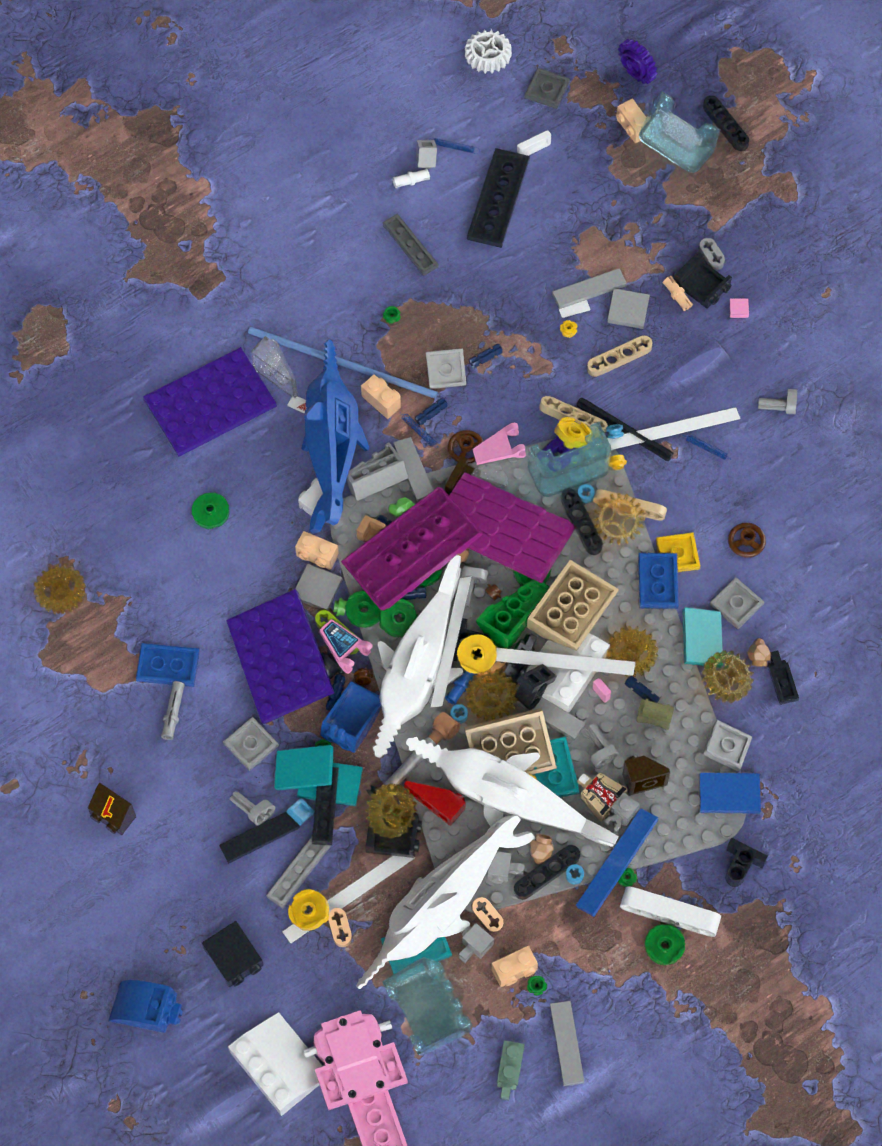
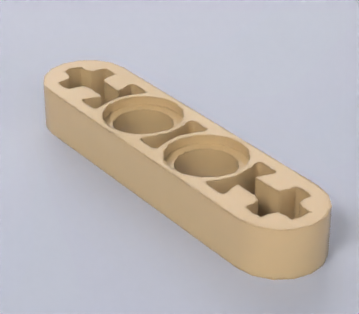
[587,336,652,377]
[539,396,608,437]
[593,489,667,521]

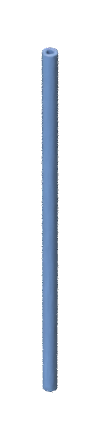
[248,327,438,399]

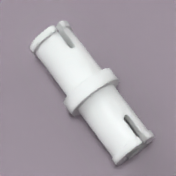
[393,168,430,188]

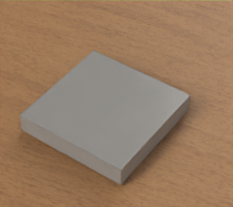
[607,289,650,329]
[426,348,466,389]
[295,564,343,611]
[709,578,764,629]
[223,717,279,771]
[703,720,752,772]

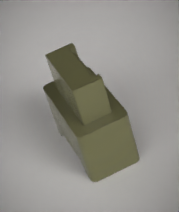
[636,699,674,730]

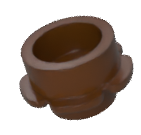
[485,584,502,601]
[354,668,373,685]

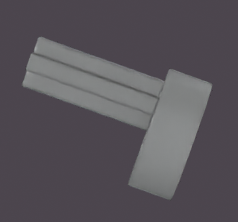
[758,389,798,414]
[460,567,488,608]
[586,724,619,768]
[230,791,275,825]

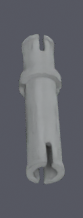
[161,681,185,740]

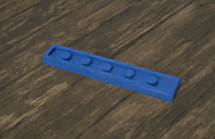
[576,808,658,917]

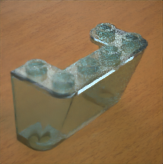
[382,957,472,1056]

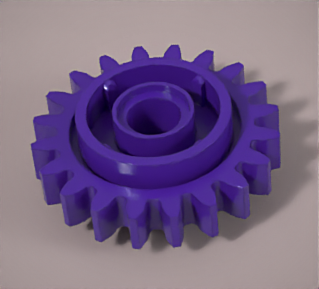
[618,39,658,84]

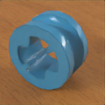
[606,424,624,439]
[578,484,595,503]
[450,704,468,724]
[566,864,584,885]

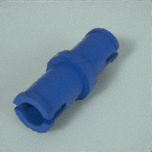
[445,670,477,705]

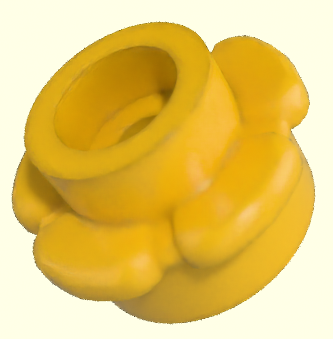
[560,320,578,338]
[608,455,627,470]

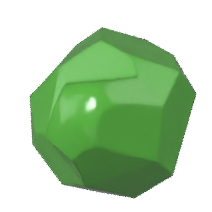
[388,497,415,518]

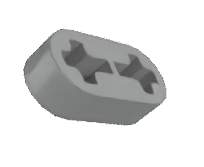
[699,238,725,270]

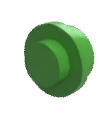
[333,597,347,617]

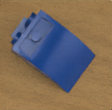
[320,681,381,753]
[109,980,183,1033]

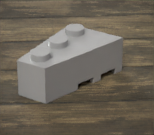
[347,442,408,501]

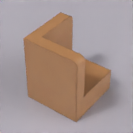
[356,515,386,542]

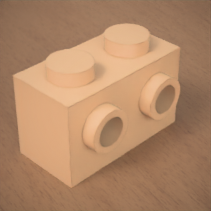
[616,98,651,143]
[361,374,401,419]
[295,531,339,570]
[492,946,538,987]

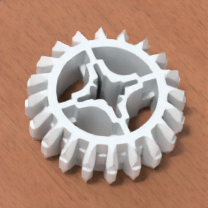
[465,29,512,74]

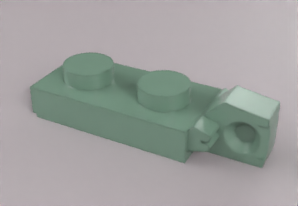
[497,1040,525,1101]

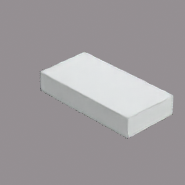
[517,130,551,156]

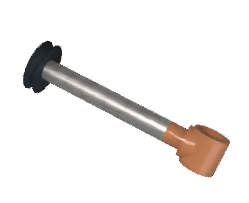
[366,712,460,810]

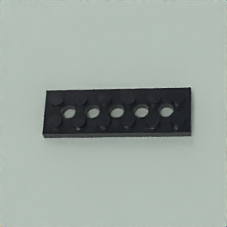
[467,148,530,248]

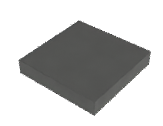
[525,68,570,109]

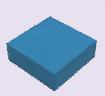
[286,798,315,826]

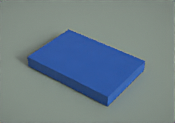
[638,553,679,609]
[136,643,200,687]
[699,773,761,814]

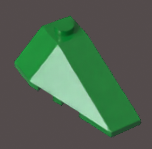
[476,579,550,649]

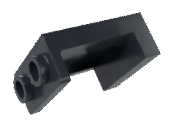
[674,251,732,309]
[365,808,422,858]
[202,921,264,987]

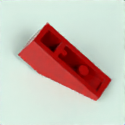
[404,781,466,826]

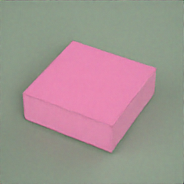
[729,299,749,318]
[592,678,611,703]

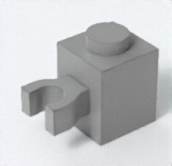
[416,140,437,169]
[604,792,640,833]
[488,851,524,884]
[459,923,494,963]

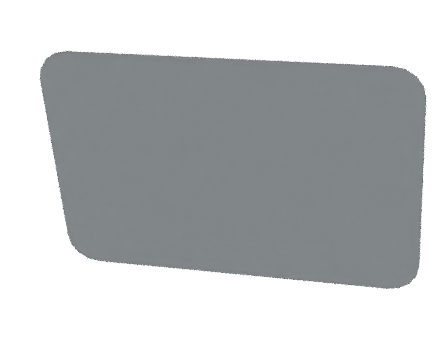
[330,435,746,914]

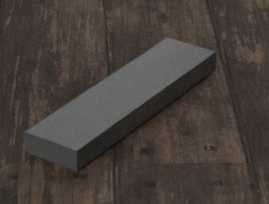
[383,214,438,276]

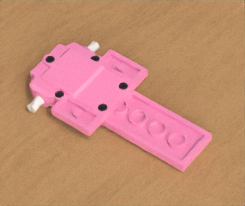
[303,1010,408,1146]

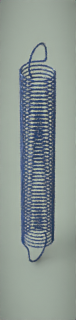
[429,138,480,154]
[400,413,438,448]
[682,434,732,460]

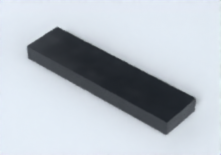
[312,767,339,845]
[219,812,300,864]

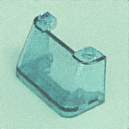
[639,91,720,173]

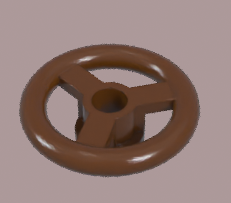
[448,430,484,464]
[728,523,766,558]

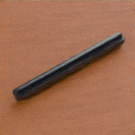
[576,398,674,461]

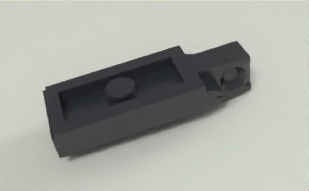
[499,633,538,686]
[768,650,799,705]

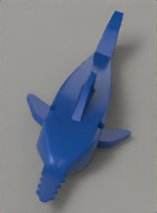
[301,340,369,534]

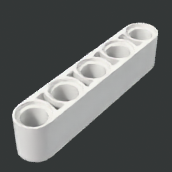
[620,886,721,937]

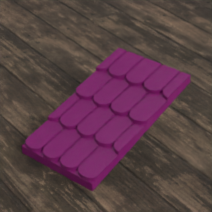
[449,472,575,583]
[341,486,483,611]

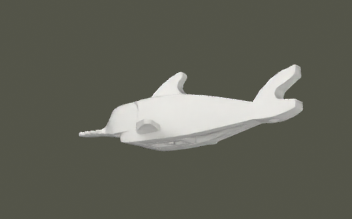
[373,555,463,758]
[406,737,619,847]
[356,814,536,989]

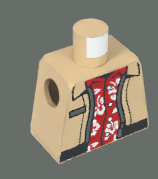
[577,773,627,822]

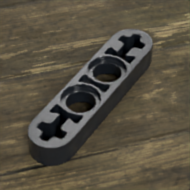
[703,95,749,151]
[561,488,603,555]
[514,845,580,900]

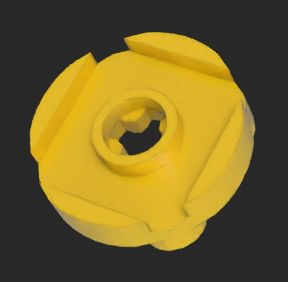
[554,417,592,449]
[457,634,497,674]
[288,889,329,931]

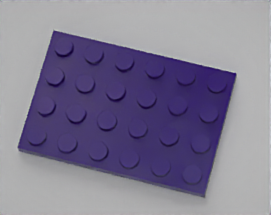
[143,347,277,457]
[226,589,334,724]

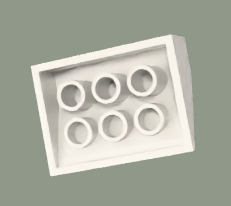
[518,633,610,713]
[228,1012,323,1116]

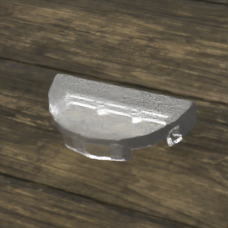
[471,463,508,489]

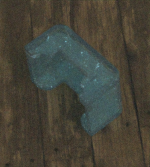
[528,422,611,497]

